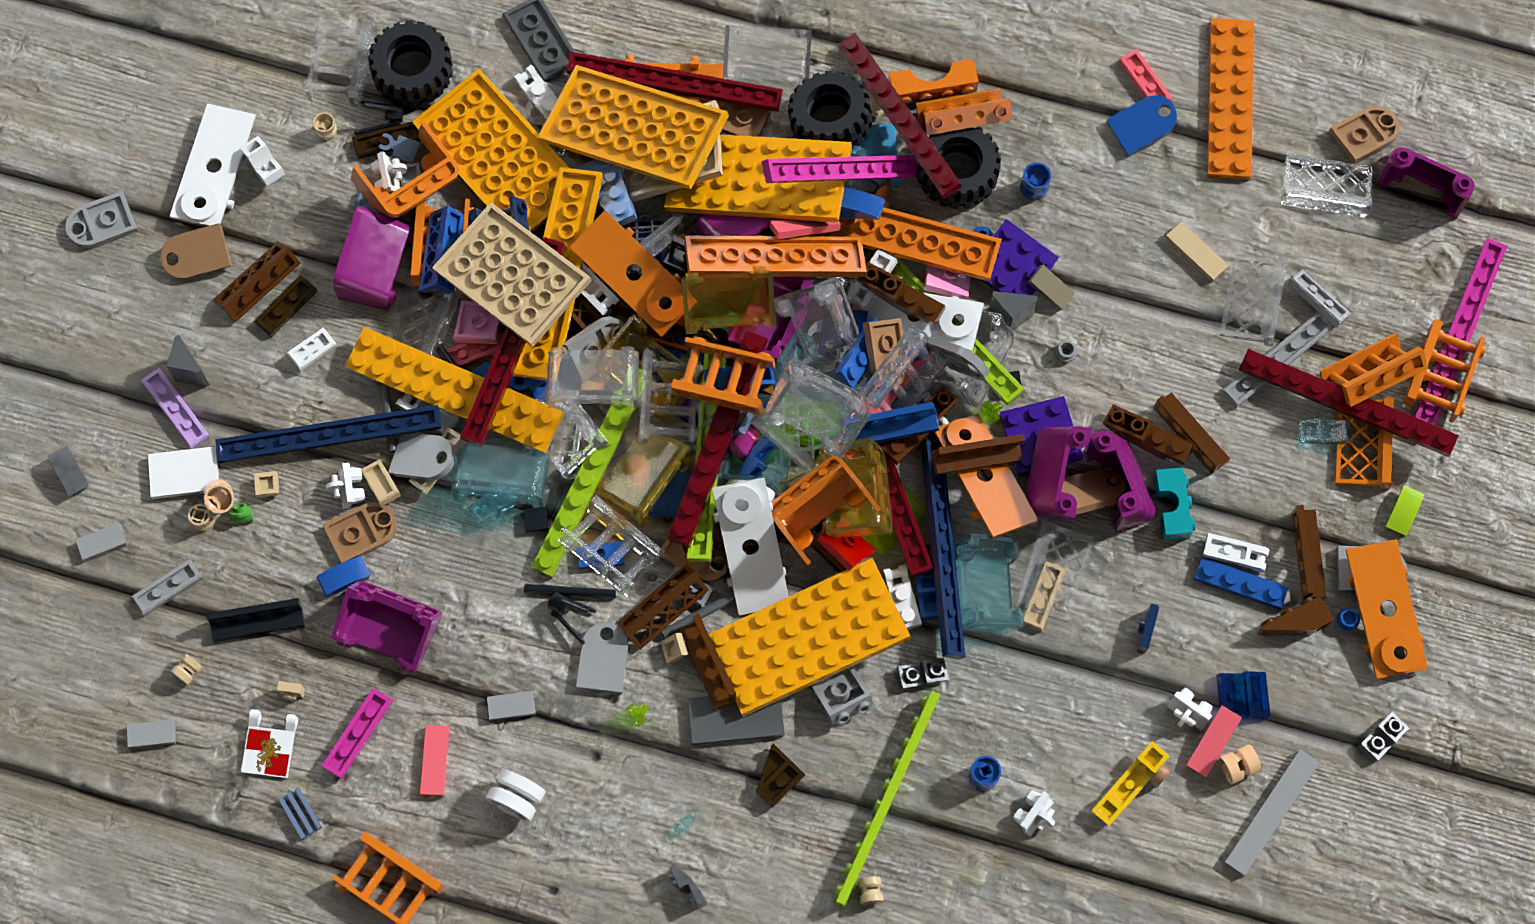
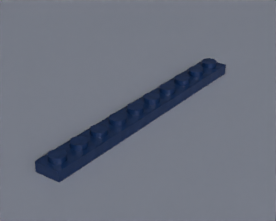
[215,405,442,463]
[920,440,966,660]

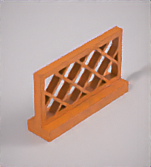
[1335,397,1394,490]

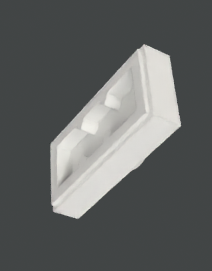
[287,327,337,372]

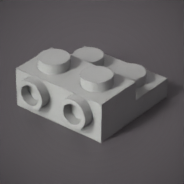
[810,666,873,725]

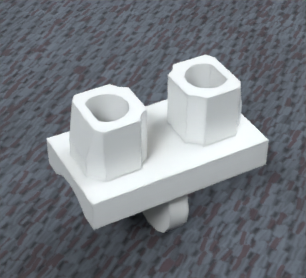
[371,151,407,193]
[326,463,365,509]
[1167,688,1212,730]
[1013,791,1055,837]

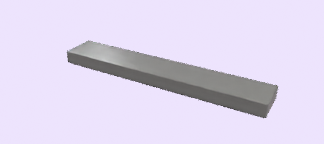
[1221,312,1335,409]
[1224,749,1320,877]

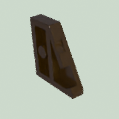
[756,743,805,809]

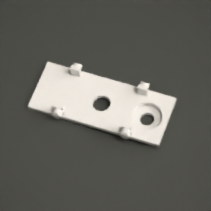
[170,104,256,226]
[847,291,984,351]
[713,477,789,615]

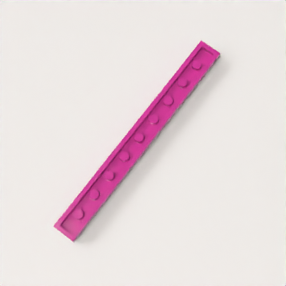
[761,155,918,184]
[1414,238,1507,425]

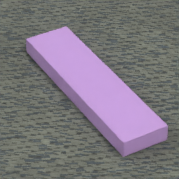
[141,368,210,449]

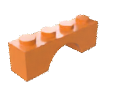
[888,59,979,105]

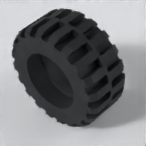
[368,20,453,107]
[788,71,872,150]
[917,126,1001,209]

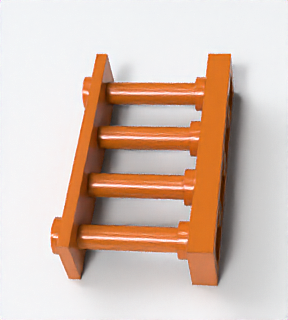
[915,88,1013,135]
[411,199,475,286]
[1402,319,1486,423]
[1319,333,1428,407]
[671,336,776,415]
[332,831,444,924]

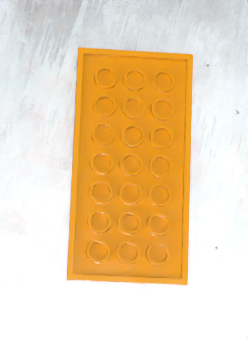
[538,65,729,190]
[412,68,569,233]
[664,135,852,222]
[709,558,911,717]

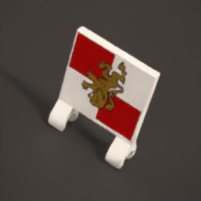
[241,710,298,778]

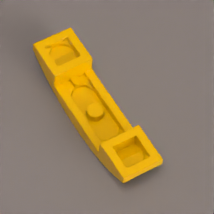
[1091,741,1170,826]

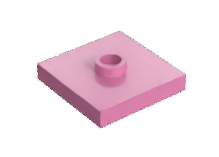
[924,265,970,300]
[453,301,502,344]

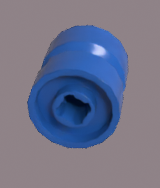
[1020,162,1052,200]
[968,756,1002,792]

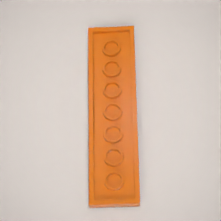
[1207,18,1254,180]
[819,207,1002,282]
[684,236,867,277]

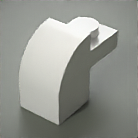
[240,136,285,186]

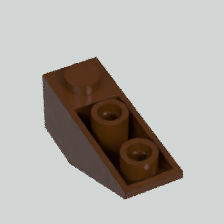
[1257,596,1334,636]

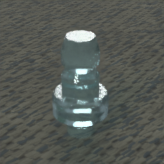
[675,811,697,835]

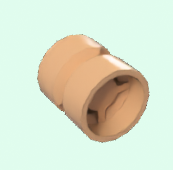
[203,479,234,514]
[1218,744,1262,785]

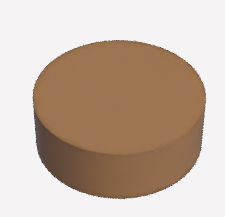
[1150,765,1170,787]

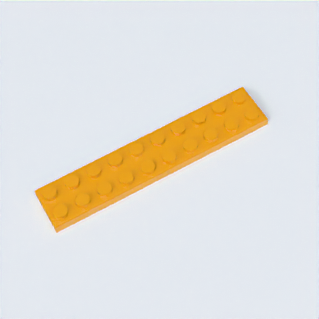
[513,167,603,382]
[345,327,564,454]

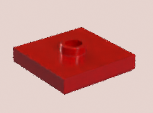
[817,520,876,571]

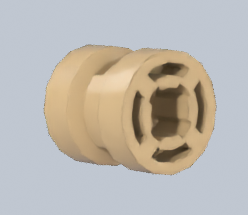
[313,112,338,141]
[188,504,215,532]
[170,653,203,685]
[858,877,884,905]

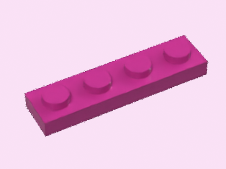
[322,688,393,779]

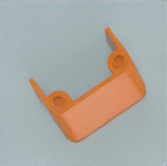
[351,121,459,218]
[771,456,881,565]

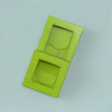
[1385,485,1425,536]

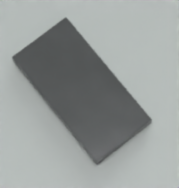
[502,0,575,83]
[688,696,785,745]

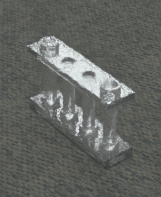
[303,14,374,107]
[857,326,949,412]
[638,350,702,447]
[558,495,665,597]

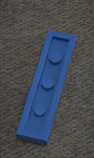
[834,317,878,391]
[1194,557,1289,610]

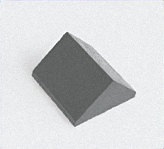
[989,291,1038,334]
[167,335,209,387]

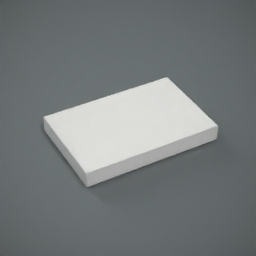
[148,446,219,499]

